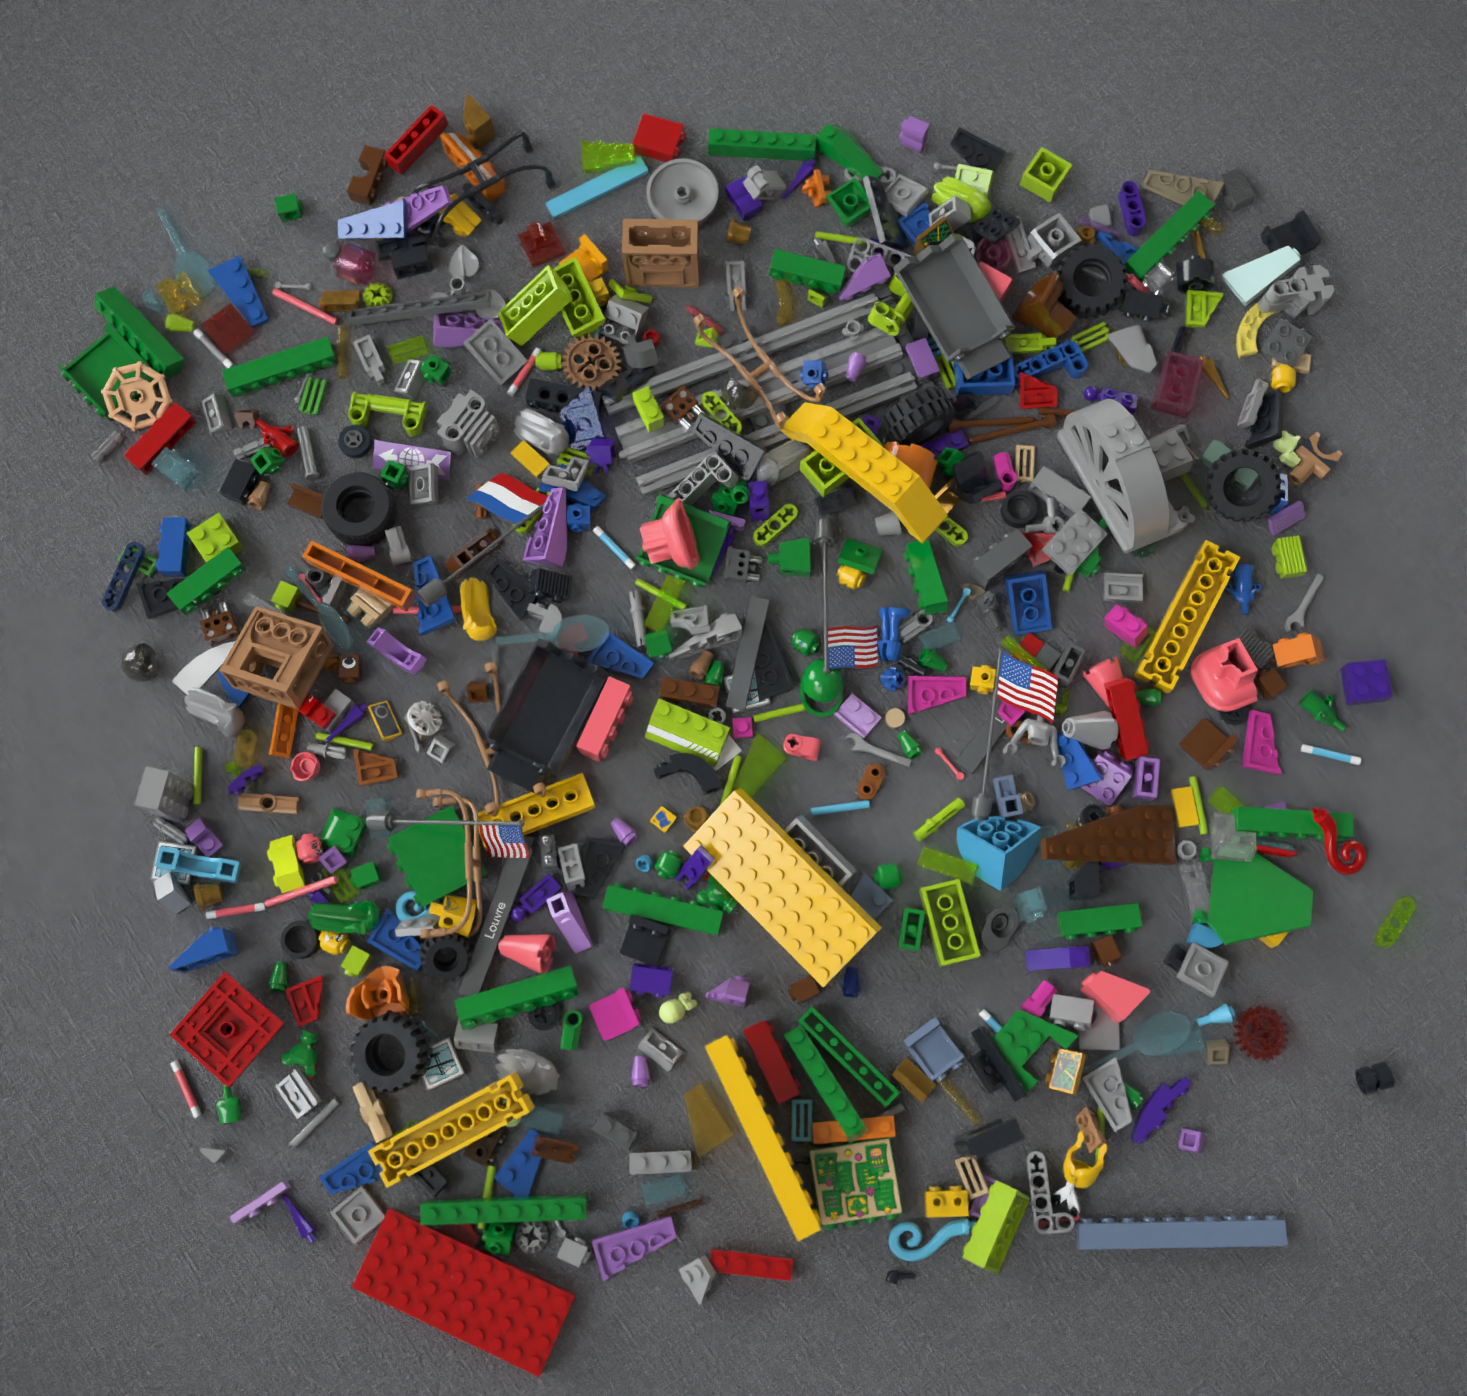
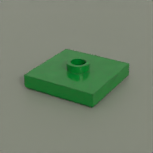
[837,538,883,574]

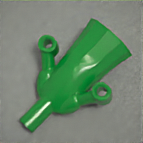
[1298,689,1347,732]

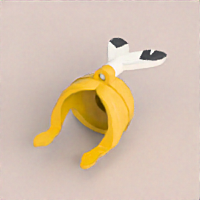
[1050,1131,1107,1217]

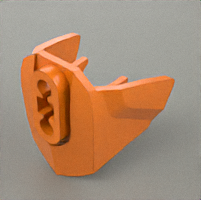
[346,966,410,1021]

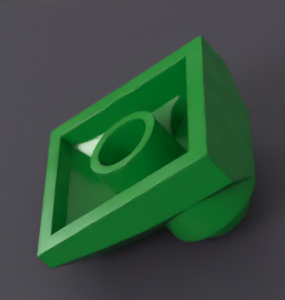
[826,177,871,227]
[320,808,367,858]

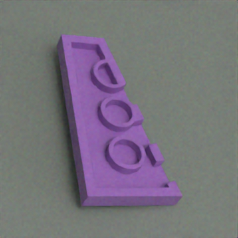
[592,1216,677,1281]

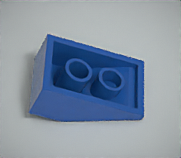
[1004,570,1052,635]
[169,926,239,973]

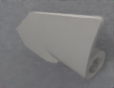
[1107,325,1157,374]

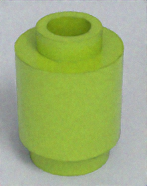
[535,352,562,371]

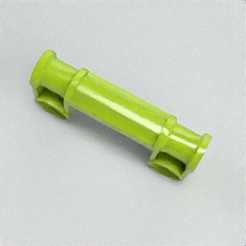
[868,272,915,336]
[348,391,427,437]

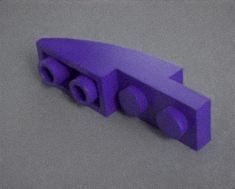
[1130,1077,1191,1143]

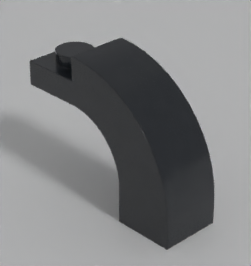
[653,753,722,796]

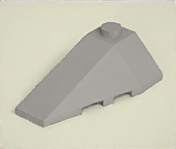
[669,613,742,663]

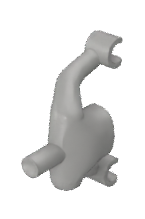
[1003,715,1066,768]

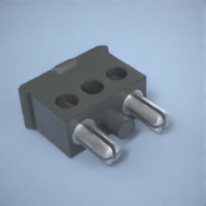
[723,546,762,583]
[539,834,560,872]

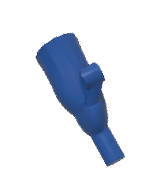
[1224,564,1262,615]

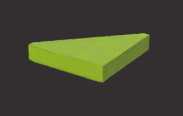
[608,279,653,303]

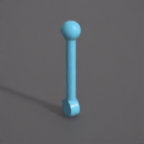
[947,588,971,623]

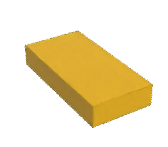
[510,440,550,479]
[1171,786,1199,828]

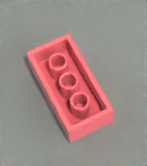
[577,676,634,763]

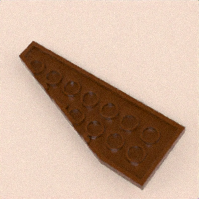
[1041,805,1177,866]

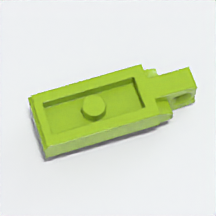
[1004,333,1056,354]

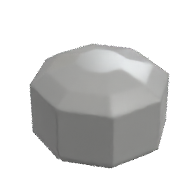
[1177,840,1197,860]

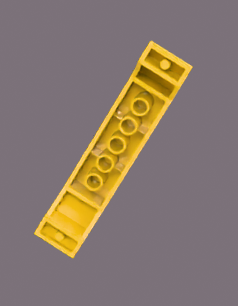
[780,402,948,544]

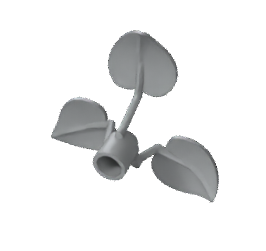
[423,245,506,322]

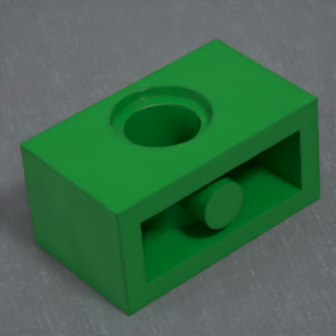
[897,907,925,953]

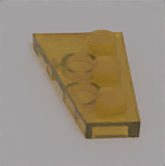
[684,1083,733,1158]

